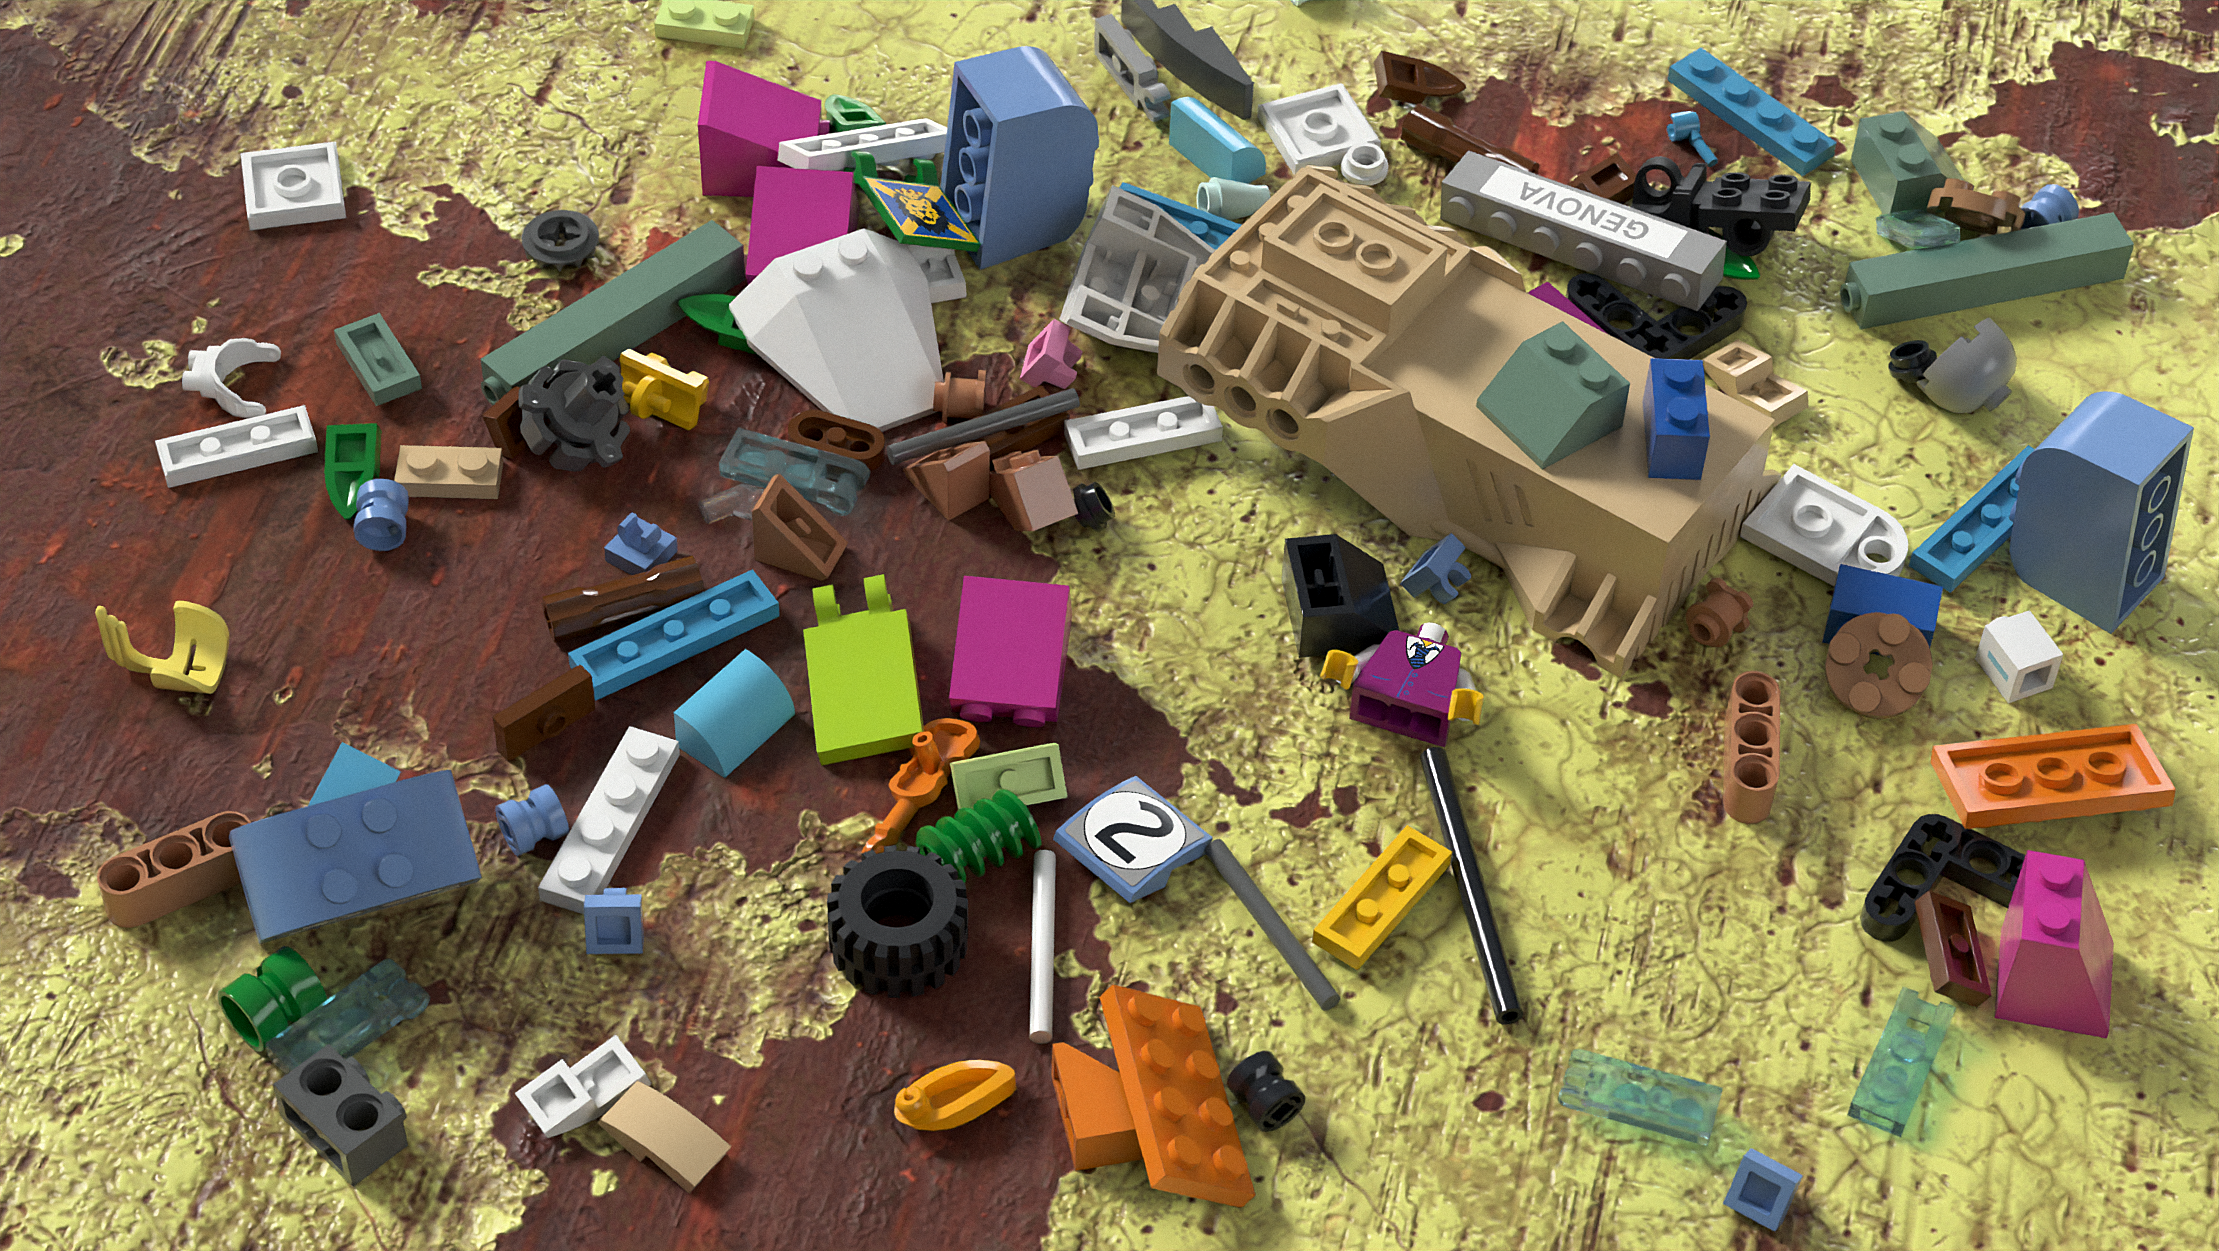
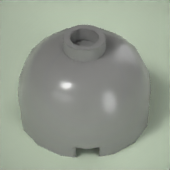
[1916,317,2017,413]

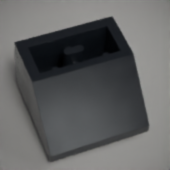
[1281,534,1400,658]

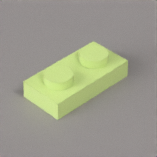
[654,0,754,49]
[950,743,1067,810]

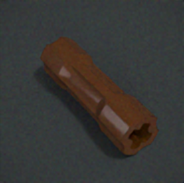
[1400,103,1540,175]
[541,556,705,643]

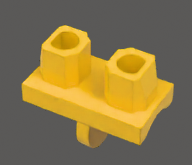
[619,349,709,430]

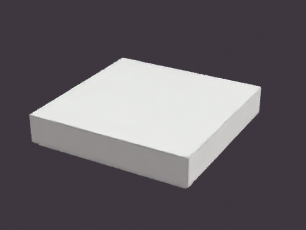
[1257,83,1381,175]
[241,142,346,230]

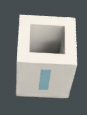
[1975,610,2063,703]

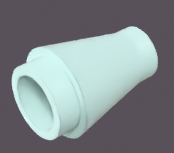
[1197,177,1270,221]

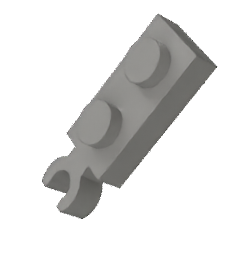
[1094,14,1171,122]

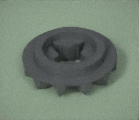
[522,210,600,272]

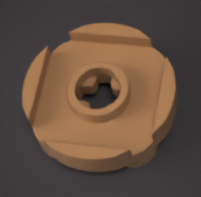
[1927,178,2026,235]
[1824,612,1933,719]

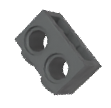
[273,1044,408,1187]

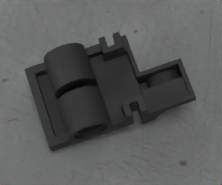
[1630,156,1811,256]

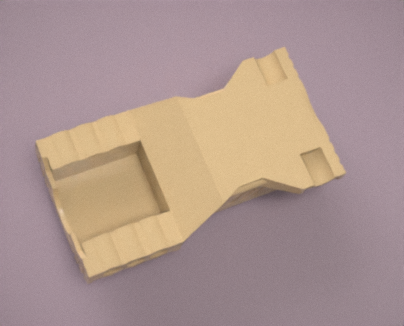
[1157,165,1782,678]

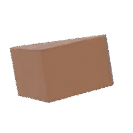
[903,441,990,521]
[752,473,848,581]

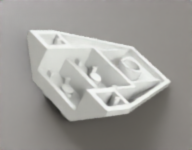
[1059,185,1216,353]
[729,229,944,432]

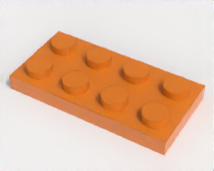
[1930,724,2176,829]
[1099,984,1256,1208]

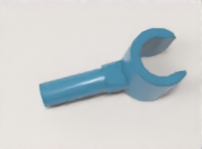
[1667,111,1718,167]

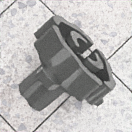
[518,356,630,472]

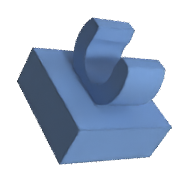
[604,513,678,575]
[1400,533,1472,604]
[584,888,644,954]
[1723,1148,1803,1232]

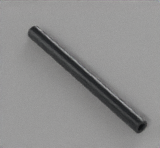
[1420,747,1524,1025]

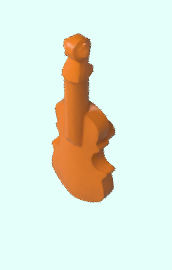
[861,718,980,854]

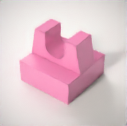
[1020,319,1083,389]

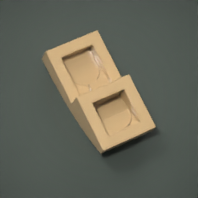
[1702,339,1808,427]
[598,1080,732,1193]

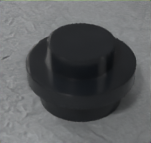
[1888,340,1937,383]
[1073,482,1115,532]

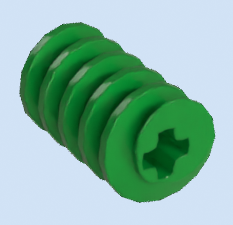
[916,790,1042,884]

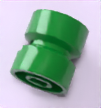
[217,946,328,1052]

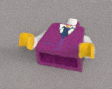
[1320,623,1484,748]

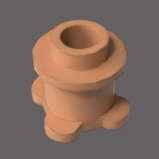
[933,370,986,422]
[1686,577,1754,647]

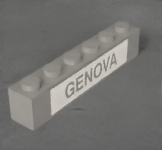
[1440,151,1727,311]

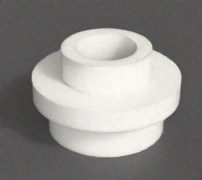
[1341,143,1388,186]

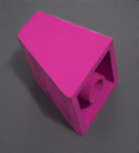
[698,61,831,197]
[746,166,859,285]
[949,576,1072,727]
[1994,850,2114,1038]

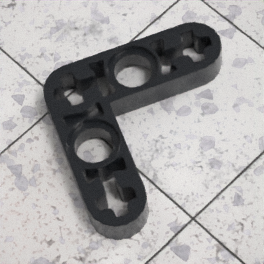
[1566,273,1747,360]
[1860,814,2026,942]

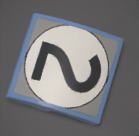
[1053,776,1213,903]

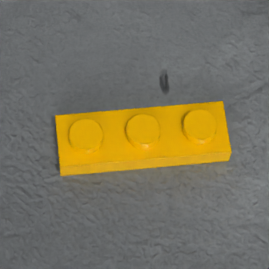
[1312,825,1452,970]

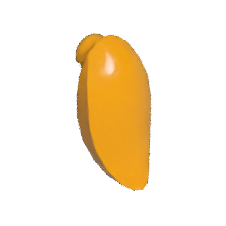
[894,1060,1017,1131]

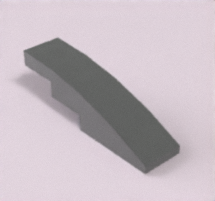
[1121,0,1254,120]

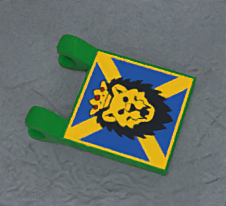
[843,150,981,252]

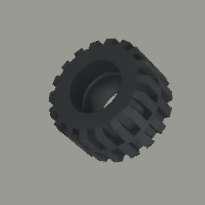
[827,845,968,998]

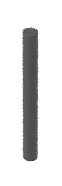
[887,388,1080,465]
[1205,839,1340,1011]

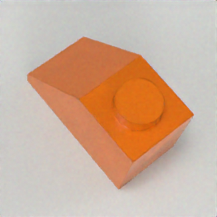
[1051,1042,1143,1171]

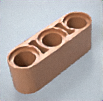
[1723,671,1780,824]
[97,811,251,928]

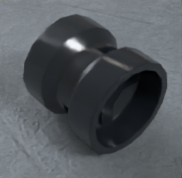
[1227,1050,1306,1132]

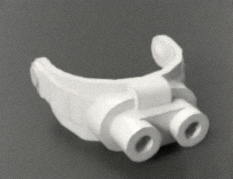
[182,338,281,419]

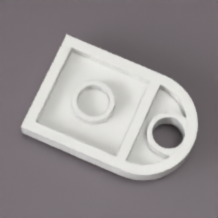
[1740,464,1908,586]

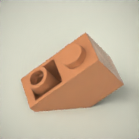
[989,450,1078,531]

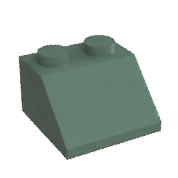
[1851,111,1964,223]
[1476,321,1630,470]

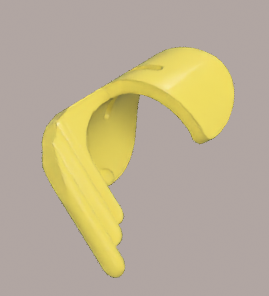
[95,601,229,694]

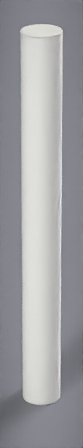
[1030,850,1056,1044]

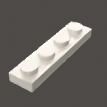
[778,118,947,171]
[538,726,680,914]

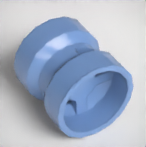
[2020,184,2079,230]
[354,479,409,551]
[495,784,569,856]

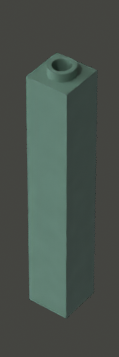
[1840,212,2134,330]
[480,220,745,406]

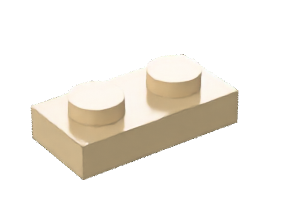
[394,445,503,499]

